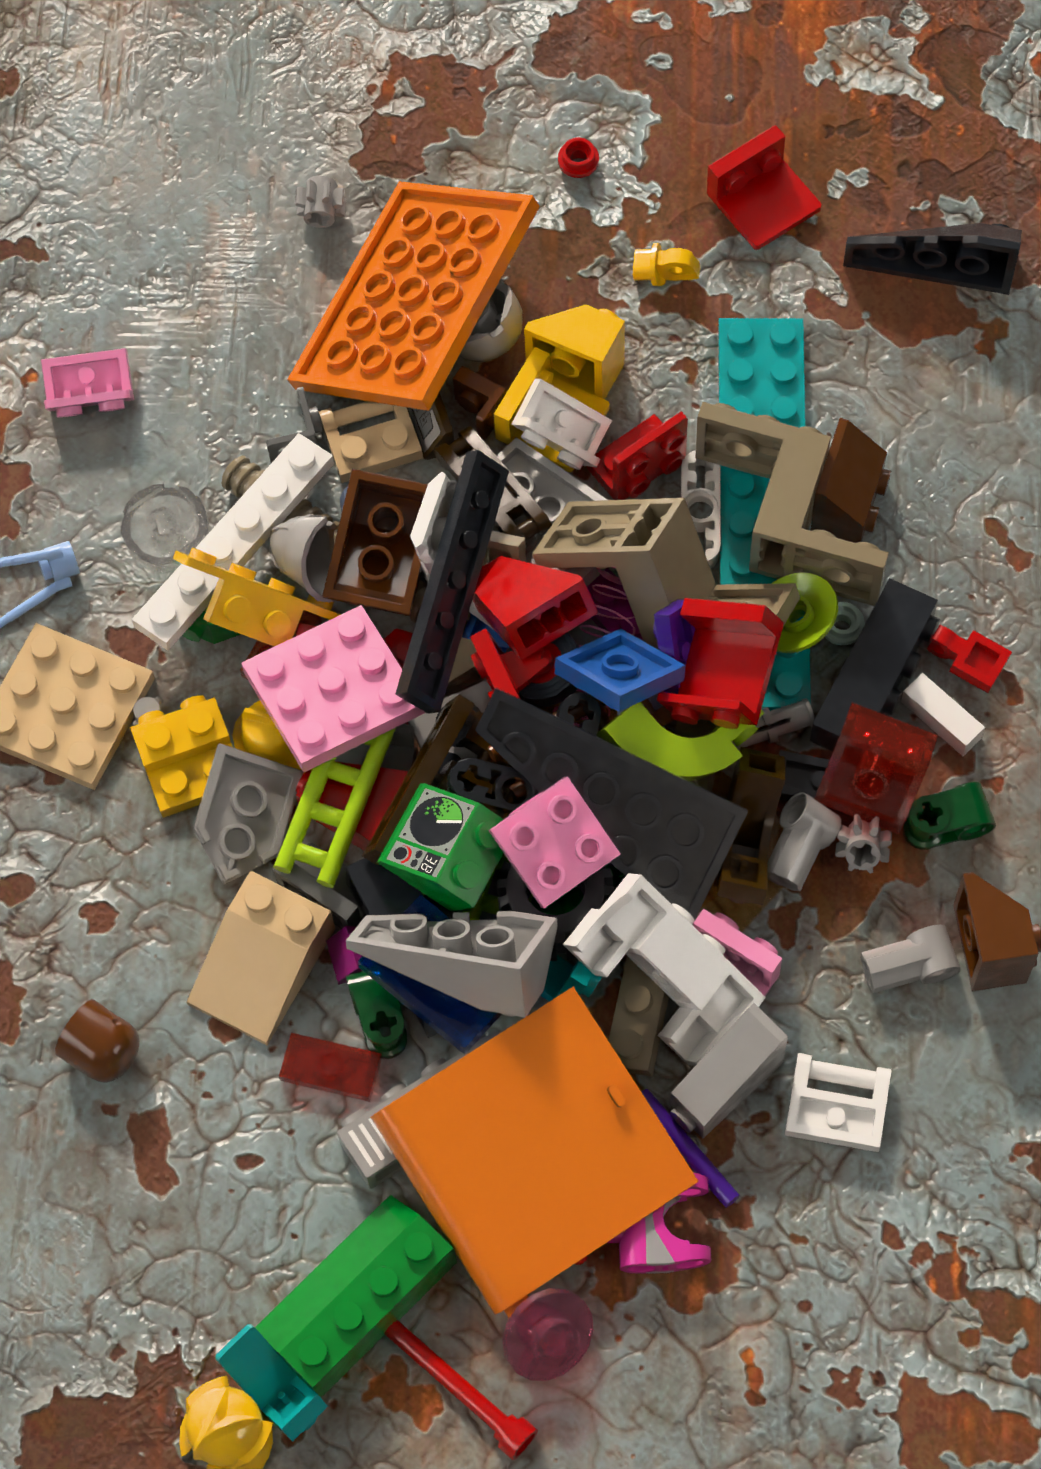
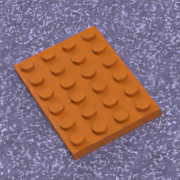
[287,181,540,411]

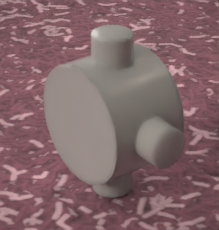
[132,696,164,726]

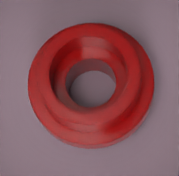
[558,137,599,178]

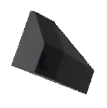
[843,223,1022,295]

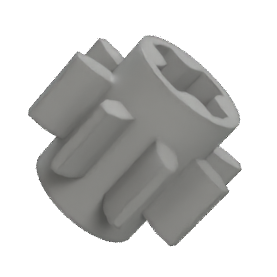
[295,176,346,228]
[835,814,892,873]

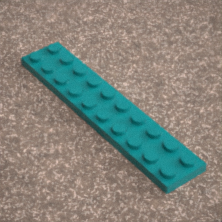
[718,318,811,711]

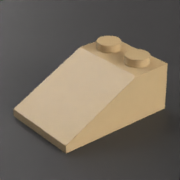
[187,870,335,1045]

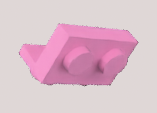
[41,348,134,418]
[693,909,782,996]

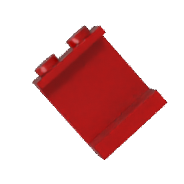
[657,598,784,729]

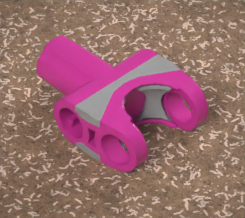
[607,1173,711,1273]

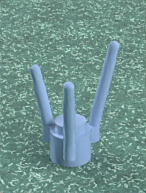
[0,541,80,628]

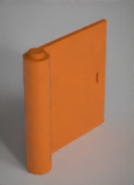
[370,986,699,1318]

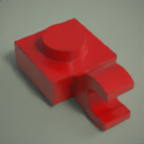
[927,625,1012,693]

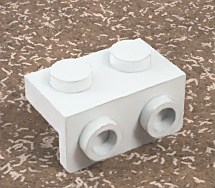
[511,378,612,470]

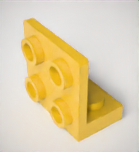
[494,347,610,472]

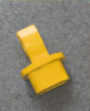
[633,243,700,286]

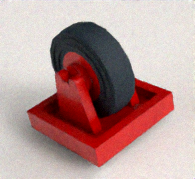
[470,628,579,707]

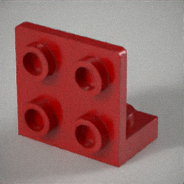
[707,125,822,250]
[587,411,688,500]

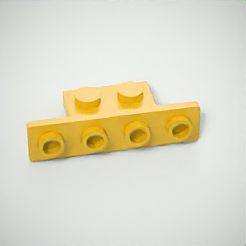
[173,547,342,647]

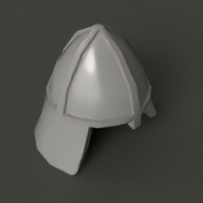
[269,514,337,602]

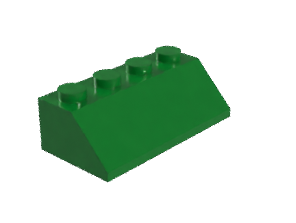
[255,1195,457,1398]

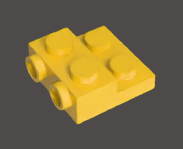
[130,695,233,818]

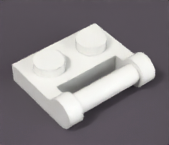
[785,1053,891,1152]

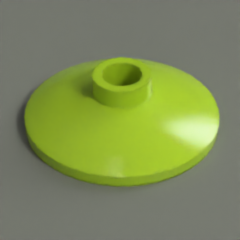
[771,572,838,653]

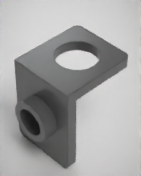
[266,386,323,463]

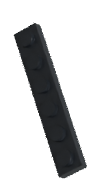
[395,450,509,714]

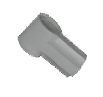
[767,792,841,891]
[860,924,961,993]

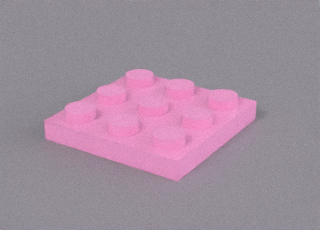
[241,605,425,773]

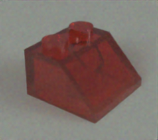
[814,702,938,834]

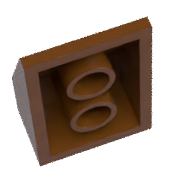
[322,469,428,616]

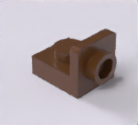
[453,366,506,440]

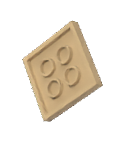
[0,623,155,790]

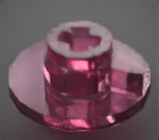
[502,1288,594,1381]

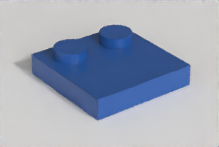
[554,629,686,712]

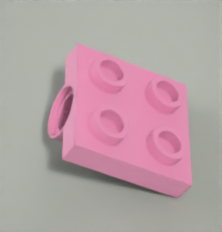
[488,777,621,908]

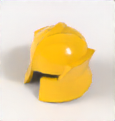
[179,1376,273,1469]

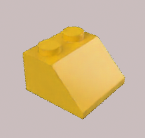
[524,305,625,399]

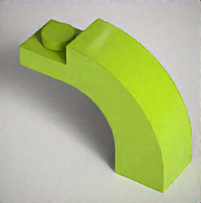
[597,702,764,781]

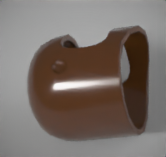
[55,999,139,1083]

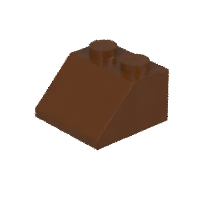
[810,418,892,543]
[953,872,1041,991]

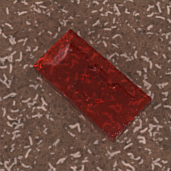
[279,1033,382,1102]

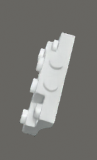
[563,873,766,1067]

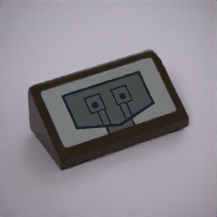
[407,392,454,460]

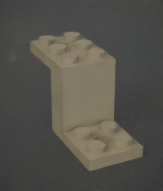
[695,402,889,606]
[532,498,800,649]

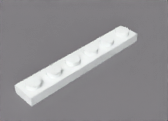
[132,433,334,651]

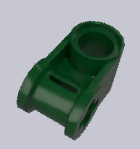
[903,782,996,850]
[346,965,407,1059]

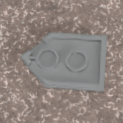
[193,743,303,885]

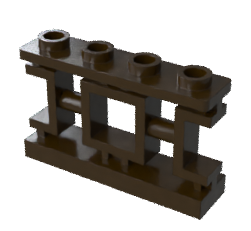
[362,694,524,912]

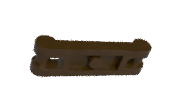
[433,426,552,546]

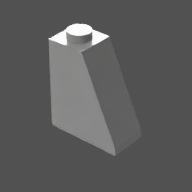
[670,1003,788,1138]

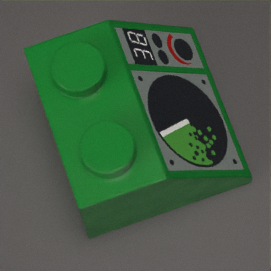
[377,783,504,911]

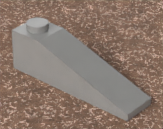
[346,911,558,1017]

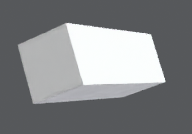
[901,673,985,756]

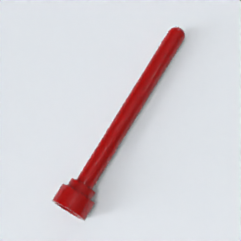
[384,1320,538,1460]

